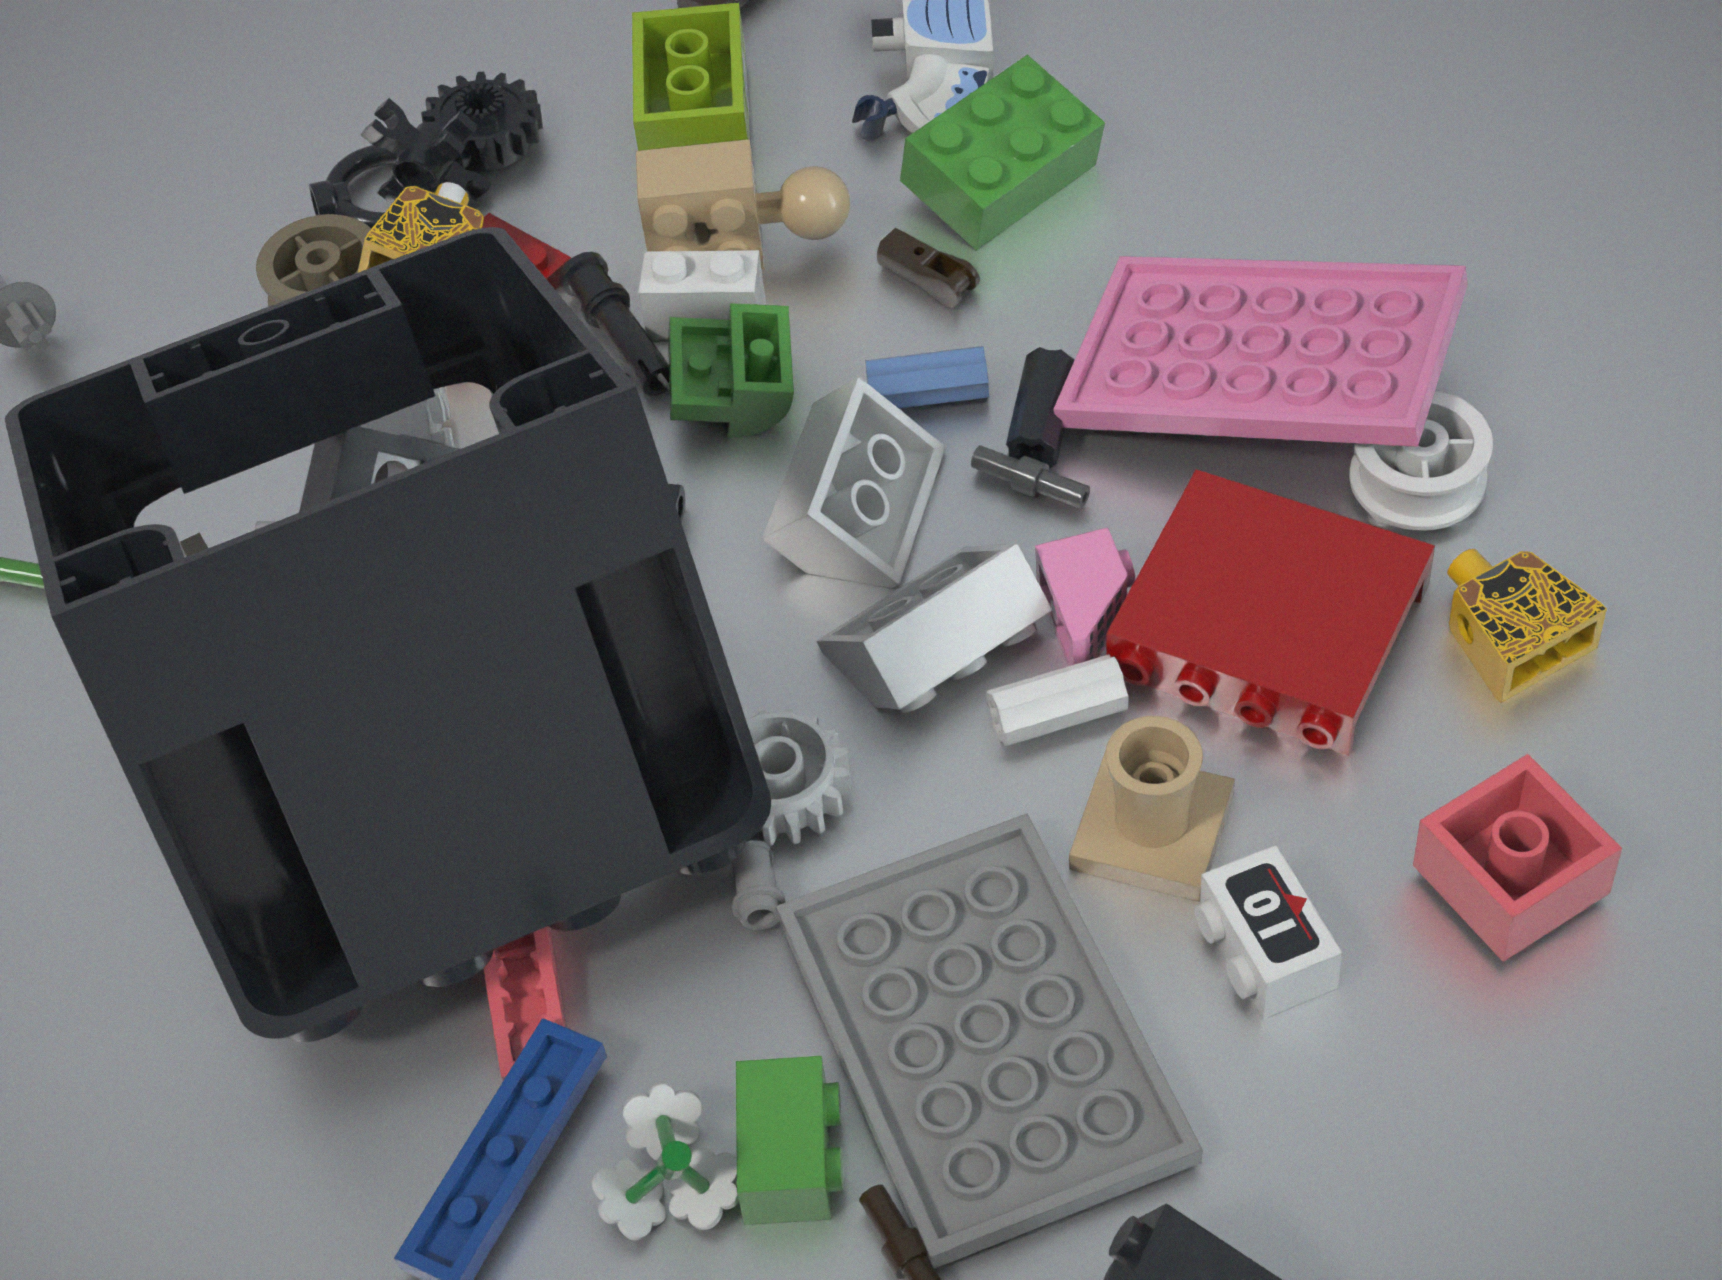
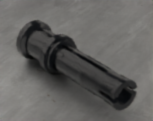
[559,251,669,396]

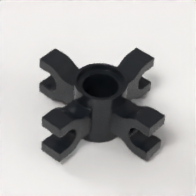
[361,98,492,210]

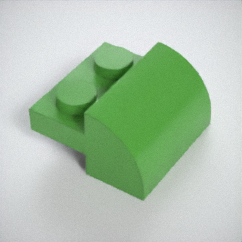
[668,303,794,438]

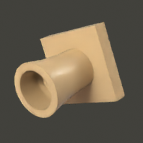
[1069,716,1235,902]

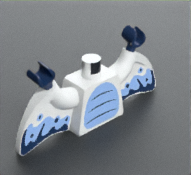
[852,0,993,140]

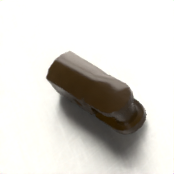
[877,227,980,308]

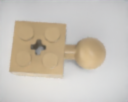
[636,139,850,270]

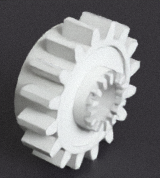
[746,708,852,846]

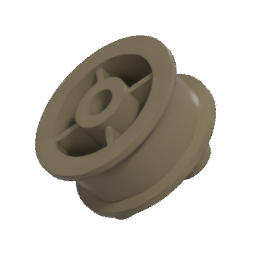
[256,214,371,307]

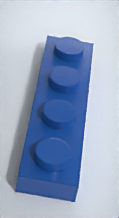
[394,1018,607,1280]

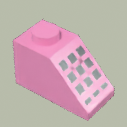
[1035,527,1135,666]

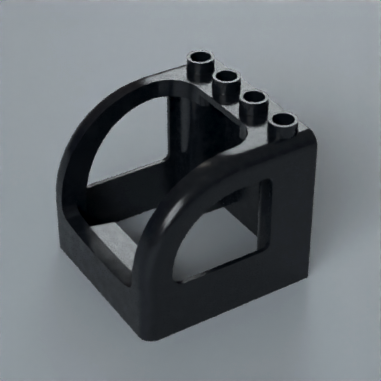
[5,227,771,1042]

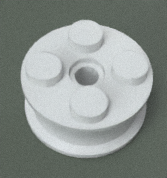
[1349,390,1493,531]

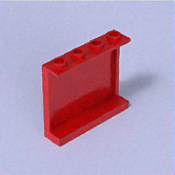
[1106,469,1435,756]

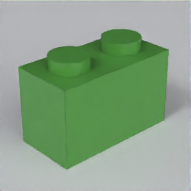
[736,1056,844,1225]

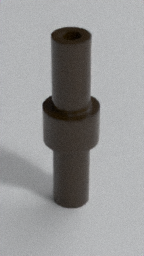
[859,1184,941,1280]

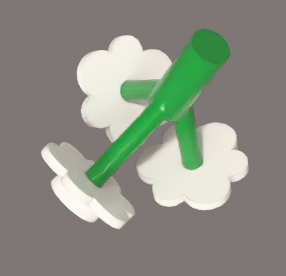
[592,1081,739,1240]

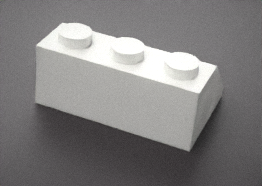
[762,376,946,588]
[816,543,1052,713]

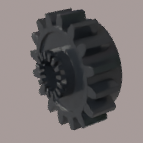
[421,71,543,172]

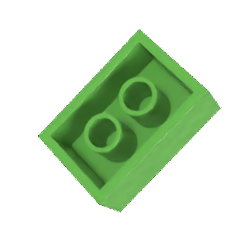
[900,54,1105,250]

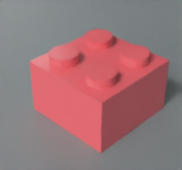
[1413,754,1622,962]

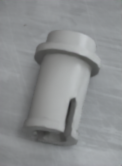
[731,840,786,930]

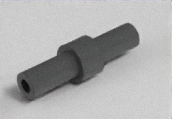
[971,445,1090,509]

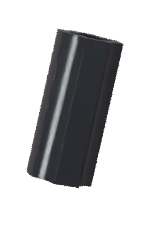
[1006,347,1074,469]

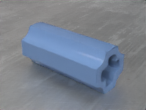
[865,346,989,409]

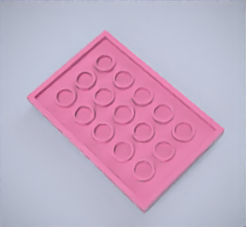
[1053,256,1468,447]

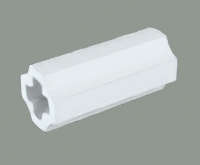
[986,654,1129,746]

